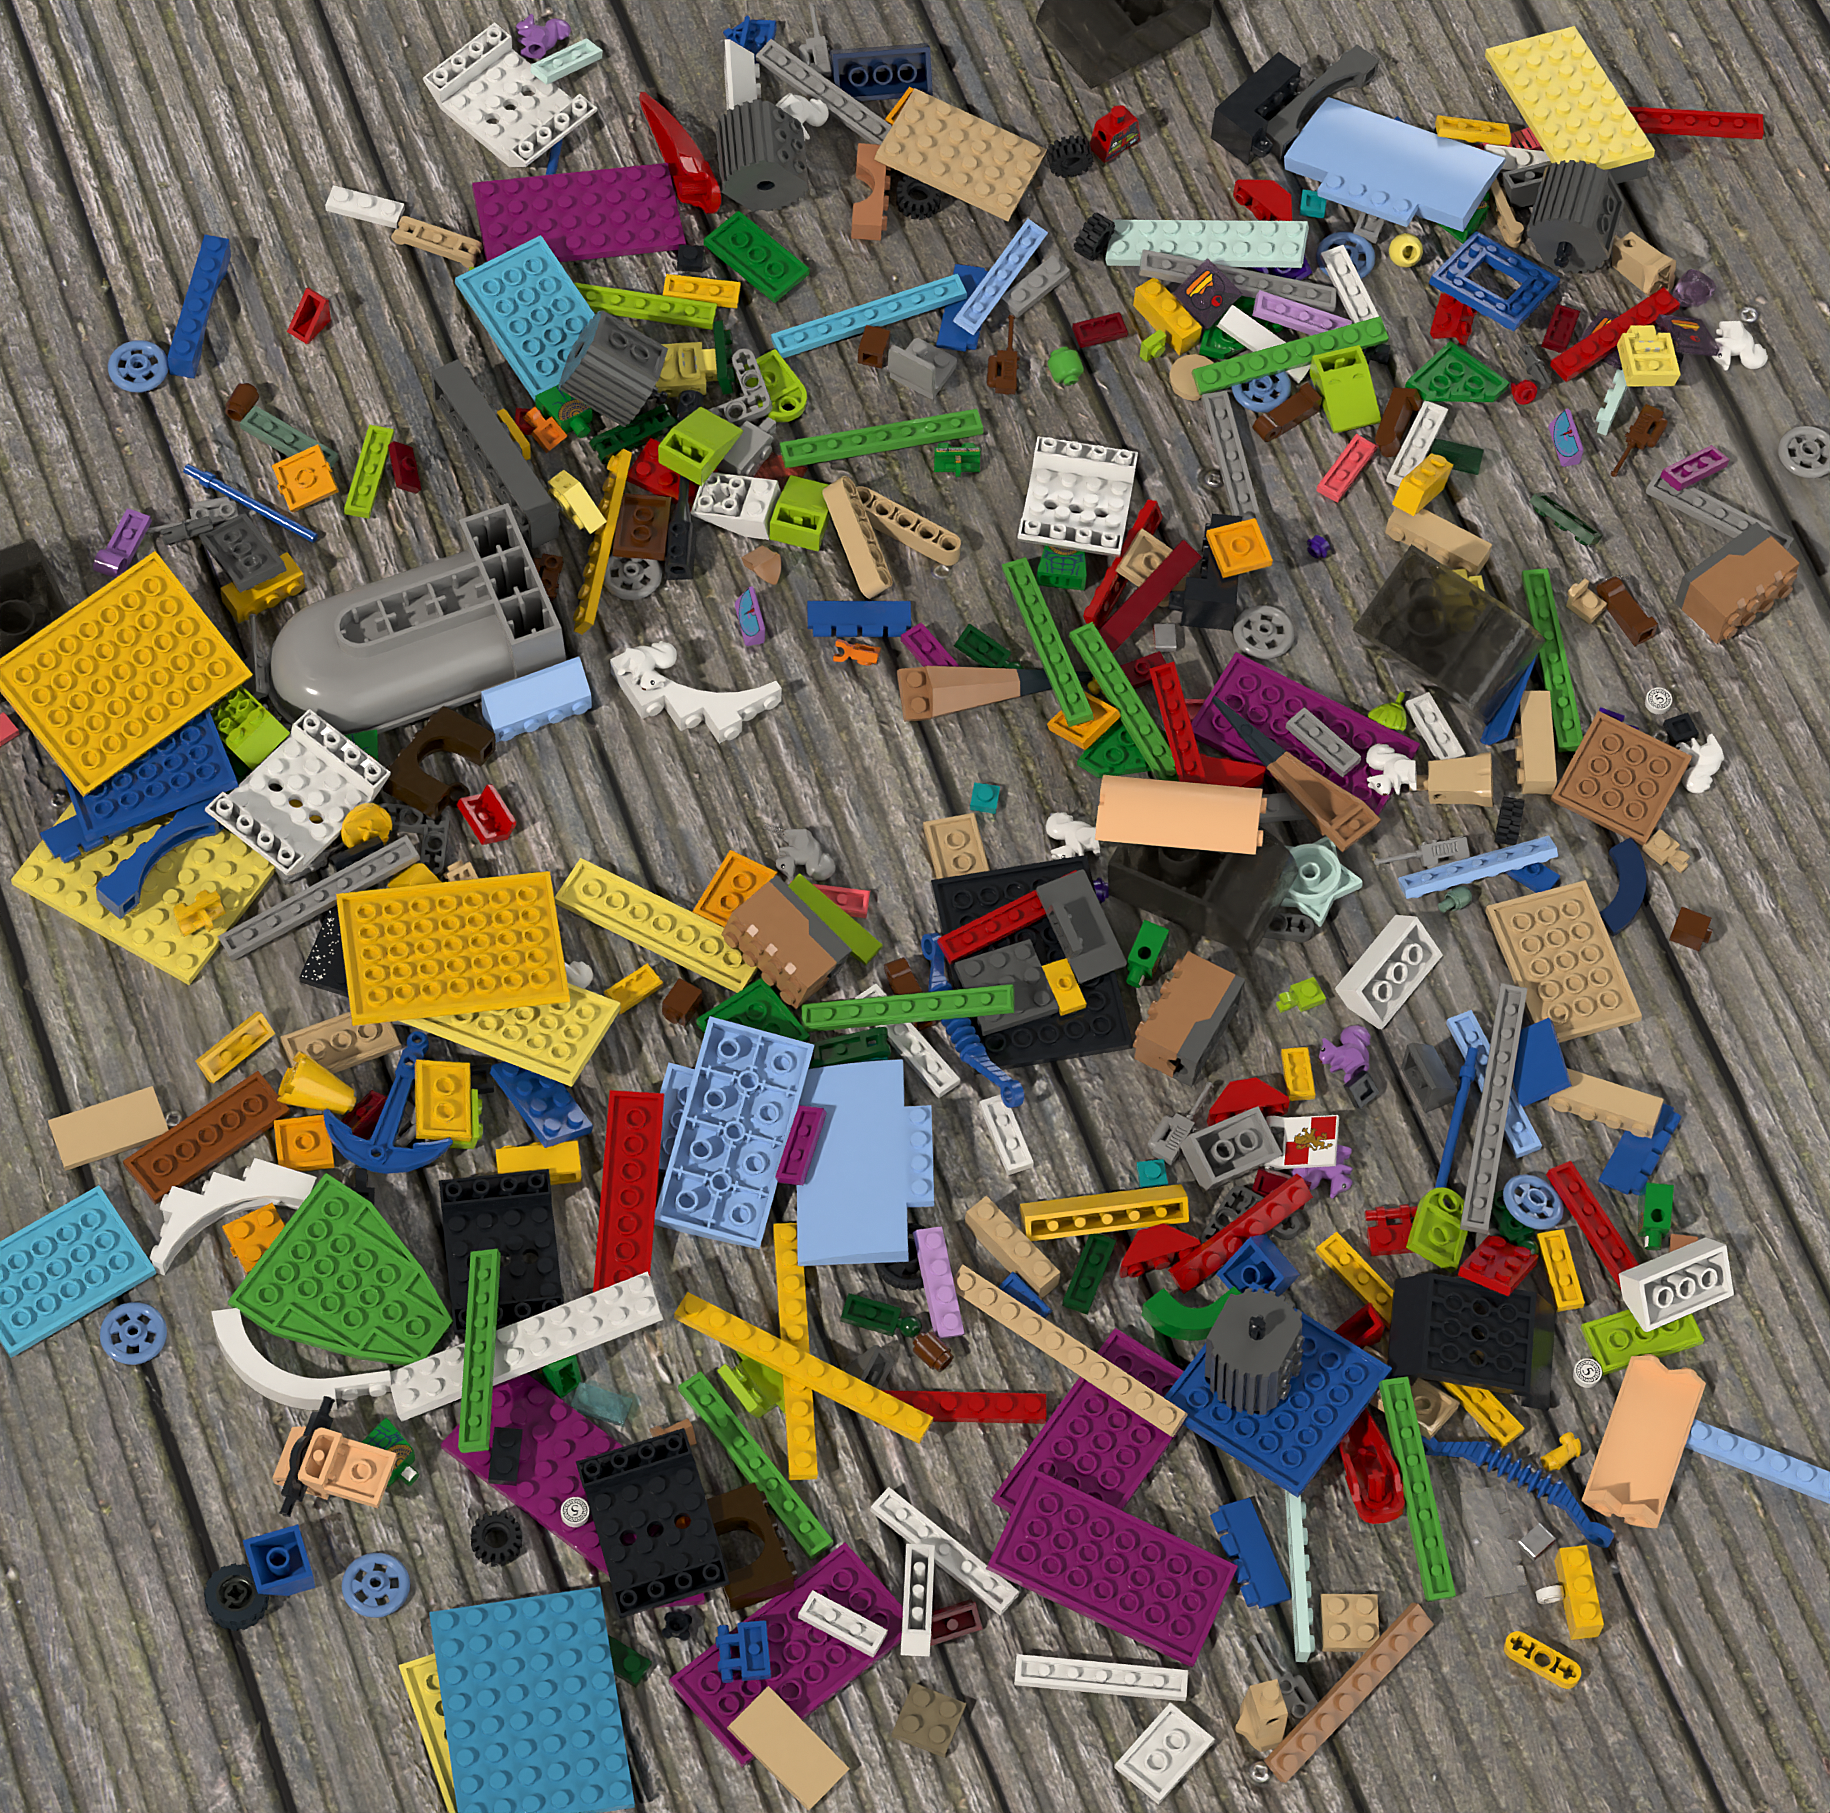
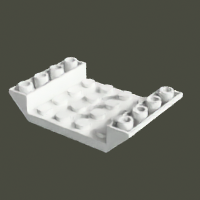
[423,22,597,167]
[1017,436,1138,557]
[205,709,391,875]

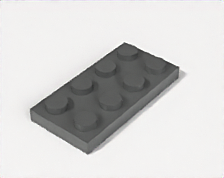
[199,513,287,593]

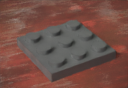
[954,939,1059,1036]

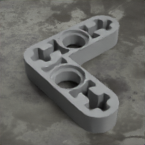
[708,348,772,427]

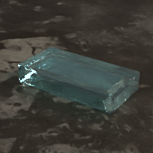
[571,1382,633,1427]

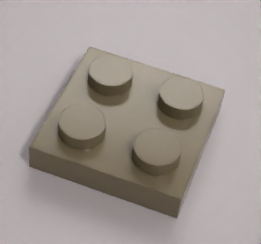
[891,1683,966,1758]

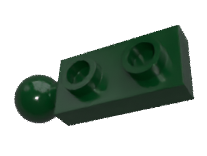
[954,623,1024,669]
[1490,1189,1539,1255]
[840,1293,922,1338]

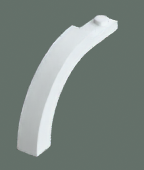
[211,1308,391,1410]

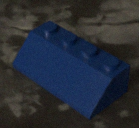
[830,43,933,101]

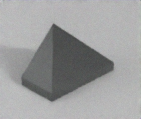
[844,1345,895,1390]

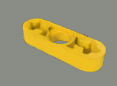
[1504,1631,1581,1689]

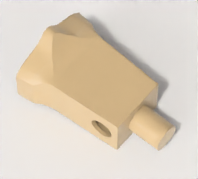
[1611,232,1676,297]
[1409,752,1493,807]
[1235,1679,1288,1752]

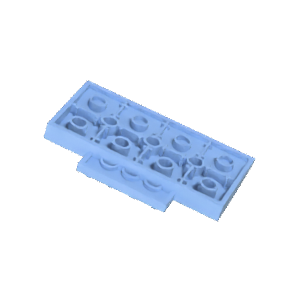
[1284,97,1506,232]
[655,1016,814,1249]
[797,1059,934,1266]

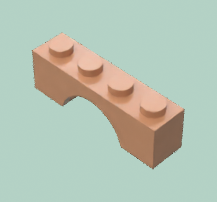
[851,143,891,241]

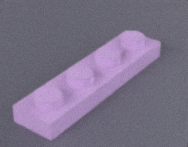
[1252,290,1353,335]
[913,1226,964,1339]

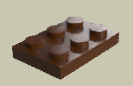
[613,493,671,561]

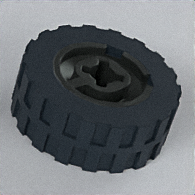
[204,1563,269,1631]

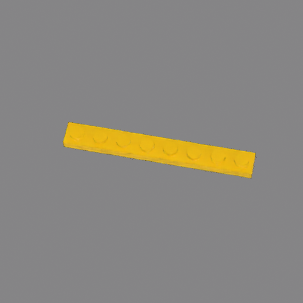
[573,449,632,635]

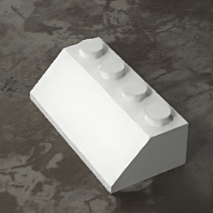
[724,39,761,110]
[1335,915,1443,1029]
[1619,1238,1734,1332]

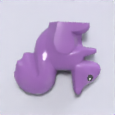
[516,14,571,59]
[1319,1025,1371,1083]
[1291,1144,1353,1199]

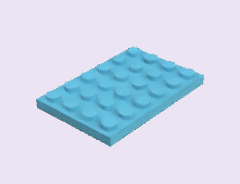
[455,235,595,401]
[0,1185,156,1358]

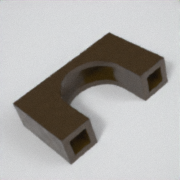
[383,705,496,820]
[706,1482,798,1612]

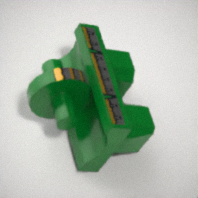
[934,443,981,478]

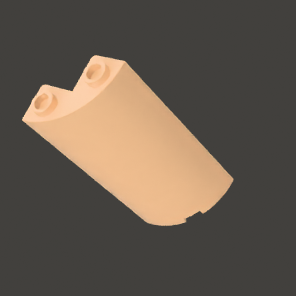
[1095,775,1267,854]
[1581,1354,1706,1528]

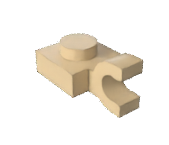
[1642,829,1690,873]

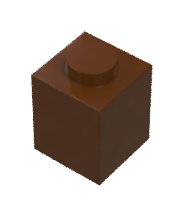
[858,325,890,369]
[1669,907,1713,951]
[662,978,702,1027]

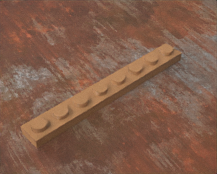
[1264,1603,1434,1783]

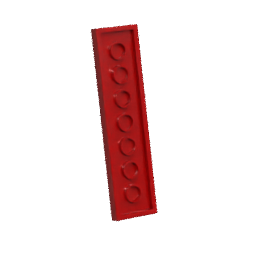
[593,1090,665,1293]

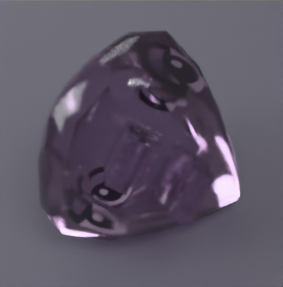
[1672,269,1716,308]

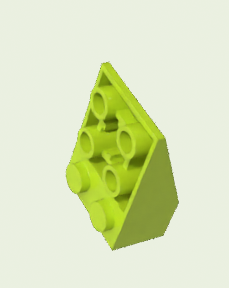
[1309,345,1381,434]
[658,407,743,486]
[769,475,831,552]
[210,685,290,771]

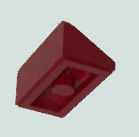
[341,1090,388,1140]
[930,1599,983,1646]

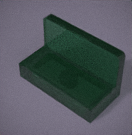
[1431,438,1484,475]

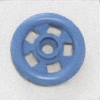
[1316,231,1376,279]
[108,340,169,392]
[1232,371,1292,413]
[1503,1174,1564,1230]
[100,1302,167,1365]
[342,1552,410,1618]

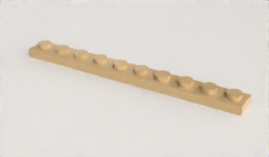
[953,1264,1188,1437]

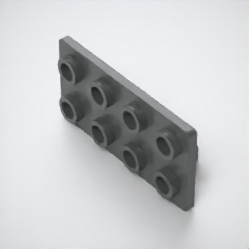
[1036,869,1127,984]

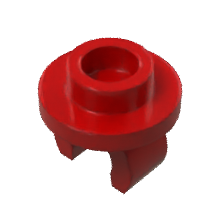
[1511,379,1537,405]

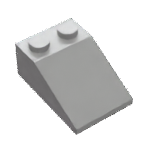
[1179,1106,1282,1193]

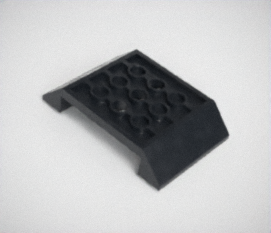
[439,1169,564,1335]
[1387,1273,1556,1411]
[576,1428,730,1619]

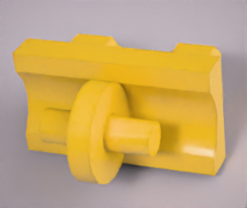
[173,889,226,937]

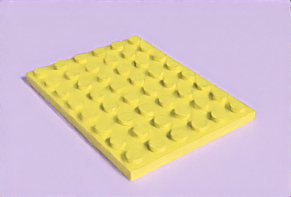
[11,802,276,985]

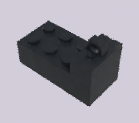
[1211,51,1301,166]
[1168,513,1243,631]

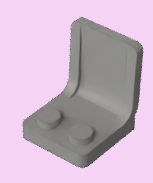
[888,338,957,400]

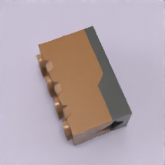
[1675,522,1800,644]
[721,875,852,1010]
[1133,951,1245,1087]

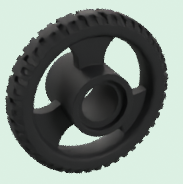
[874,1223,927,1291]

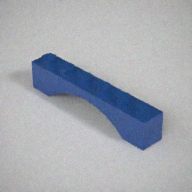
[167,235,231,379]
[96,794,225,920]

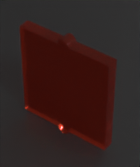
[754,452,808,493]

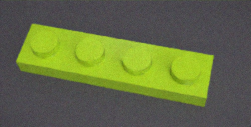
[344,424,394,519]

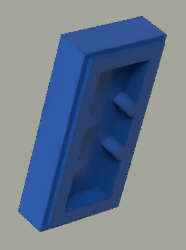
[1504,862,1560,893]
[998,1272,1053,1319]

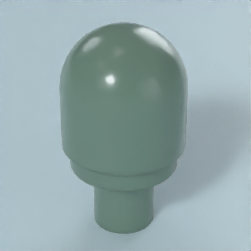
[1438,886,1472,913]

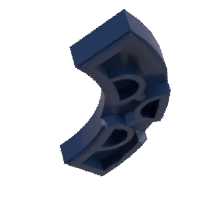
[1599,837,1646,937]

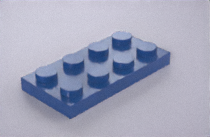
[490,1062,593,1148]

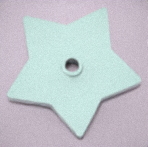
[1263,836,1362,927]

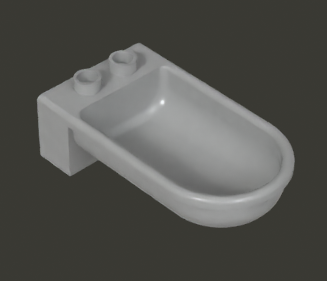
[265,503,566,735]

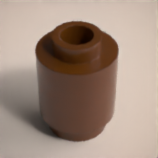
[225,383,259,422]
[913,1331,954,1372]

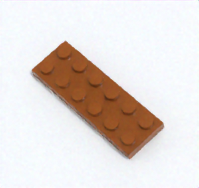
[123,1071,290,1205]

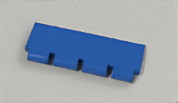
[936,264,989,352]
[807,601,911,637]
[1480,651,1538,746]
[40,815,150,864]
[1598,1103,1681,1195]
[1210,1498,1292,1609]

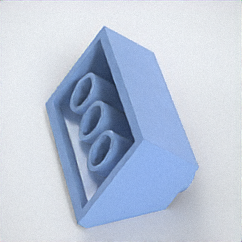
[481,657,592,742]

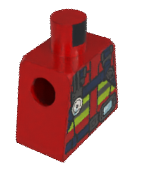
[1090,105,1140,163]

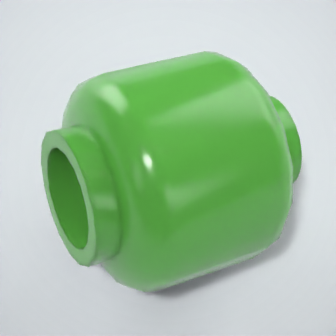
[1047,347,1084,386]

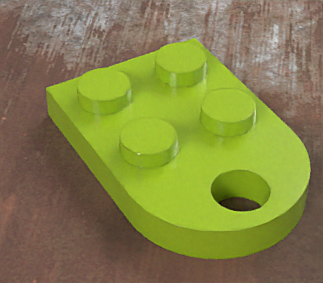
[734,349,807,422]
[1406,1187,1468,1273]

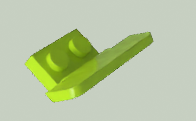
[717,1350,785,1419]

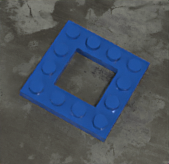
[1429,231,1561,331]

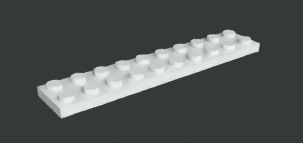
[390,1272,664,1422]

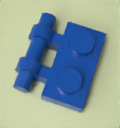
[715,1621,771,1683]

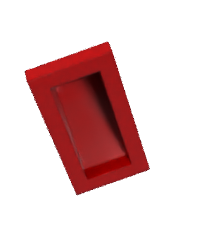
[287,287,331,344]
[1333,1303,1385,1349]

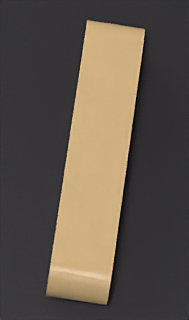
[823,476,893,599]
[856,486,961,566]

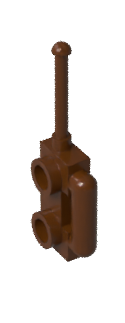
[987,314,1020,395]
[1611,404,1668,477]
[533,553,564,601]

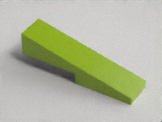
[788,873,883,966]

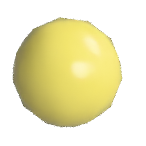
[1389,233,1423,268]

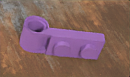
[93,508,152,578]

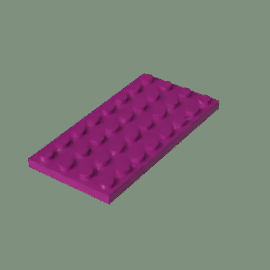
[472,163,686,262]
[1191,652,1420,817]
[992,1328,1184,1514]
[441,1373,662,1576]
[986,1468,1238,1667]
[669,1542,903,1768]

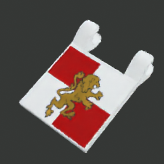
[1263,1115,1339,1171]

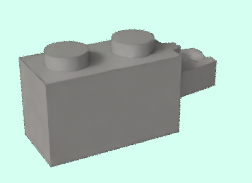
[716,417,776,477]

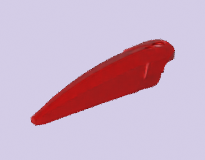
[639,92,721,214]
[1338,1408,1405,1524]

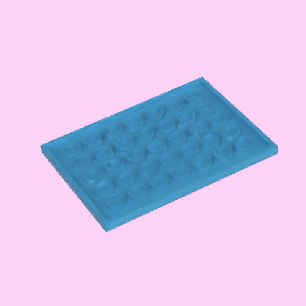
[429,1587,635,1813]

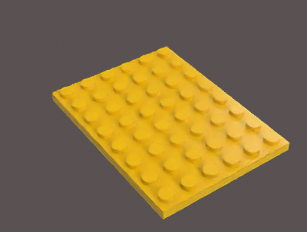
[0,551,253,797]
[336,871,570,1026]

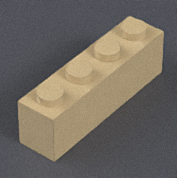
[1385,507,1492,577]
[1513,691,1557,794]
[1548,1068,1664,1139]
[964,1196,1061,1299]

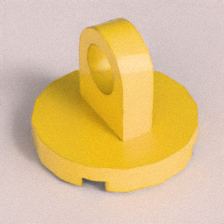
[341,803,392,849]

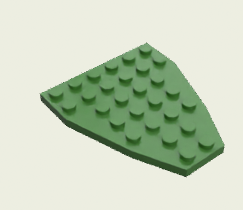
[228,1173,453,1366]

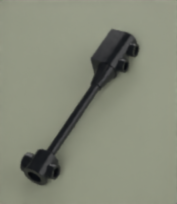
[665,390,704,580]

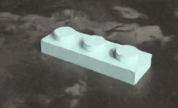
[531,38,603,85]
[1596,369,1628,436]

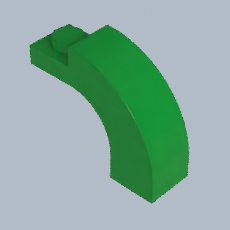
[1141,1286,1242,1341]

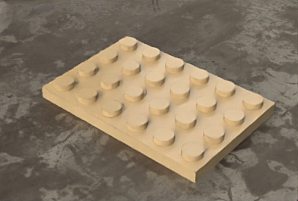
[874,88,1047,222]
[1485,880,1642,1043]

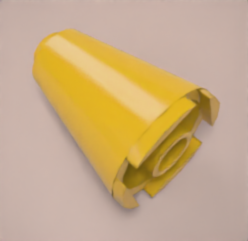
[277,1051,357,1115]

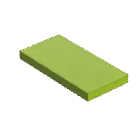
[1580,1309,1704,1376]

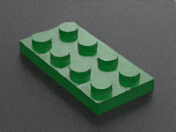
[703,210,810,303]

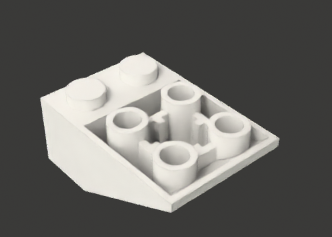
[691,472,781,540]

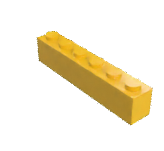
[1020,1184,1189,1241]

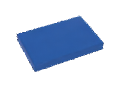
[1513,1018,1572,1107]

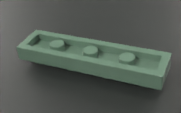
[240,406,339,468]

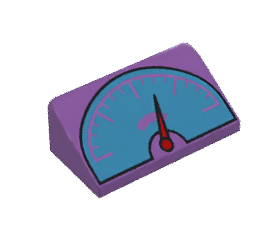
[1548,409,1584,467]
[735,586,765,646]

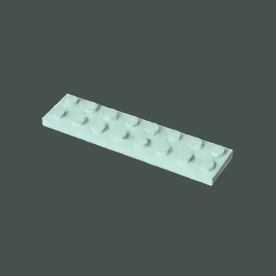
[1105,220,1309,268]

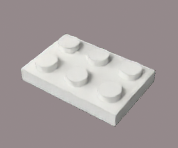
[1114,1702,1215,1805]

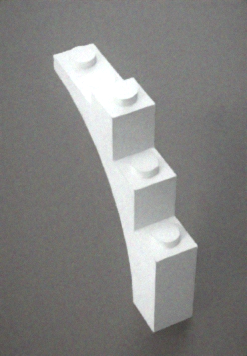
[610,652,782,743]
[150,1158,317,1275]

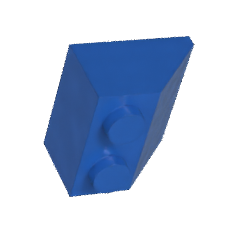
[1216,1234,1300,1297]
[243,1524,315,1596]

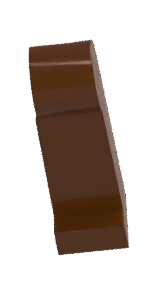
[1252,382,1322,442]
[1375,387,1423,458]
[1597,576,1658,647]
[884,957,936,1032]

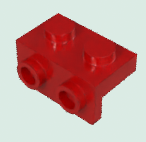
[1430,293,1477,345]
[457,784,516,845]

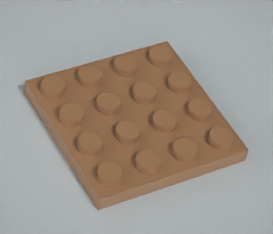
[1551,711,1692,846]

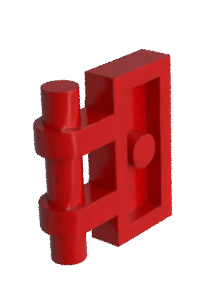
[1364,1204,1418,1256]

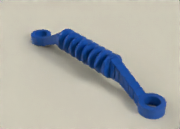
[921,932,1024,1108]
[1421,1435,1614,1548]

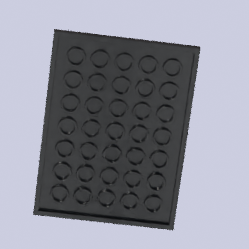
[930,855,1133,1075]

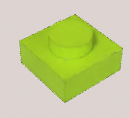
[1139,329,1167,363]

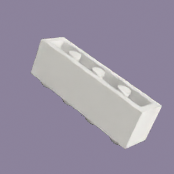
[901,1544,935,1657]

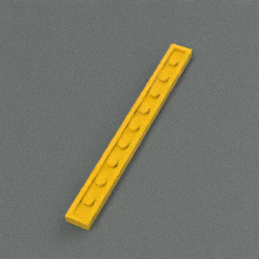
[773,1223,818,1480]
[1315,1232,1525,1449]
[674,1292,933,1444]

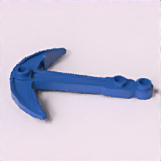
[324,1031,453,1174]

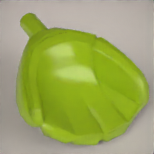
[1368,692,1407,731]

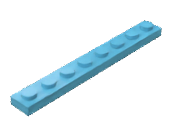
[771,274,967,358]

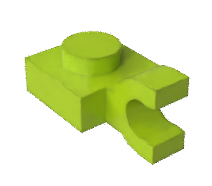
[1276,977,1326,1013]

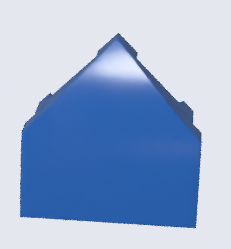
[723,15,777,65]

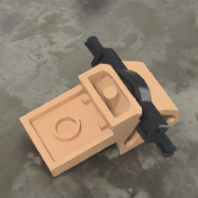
[272,1396,397,1517]

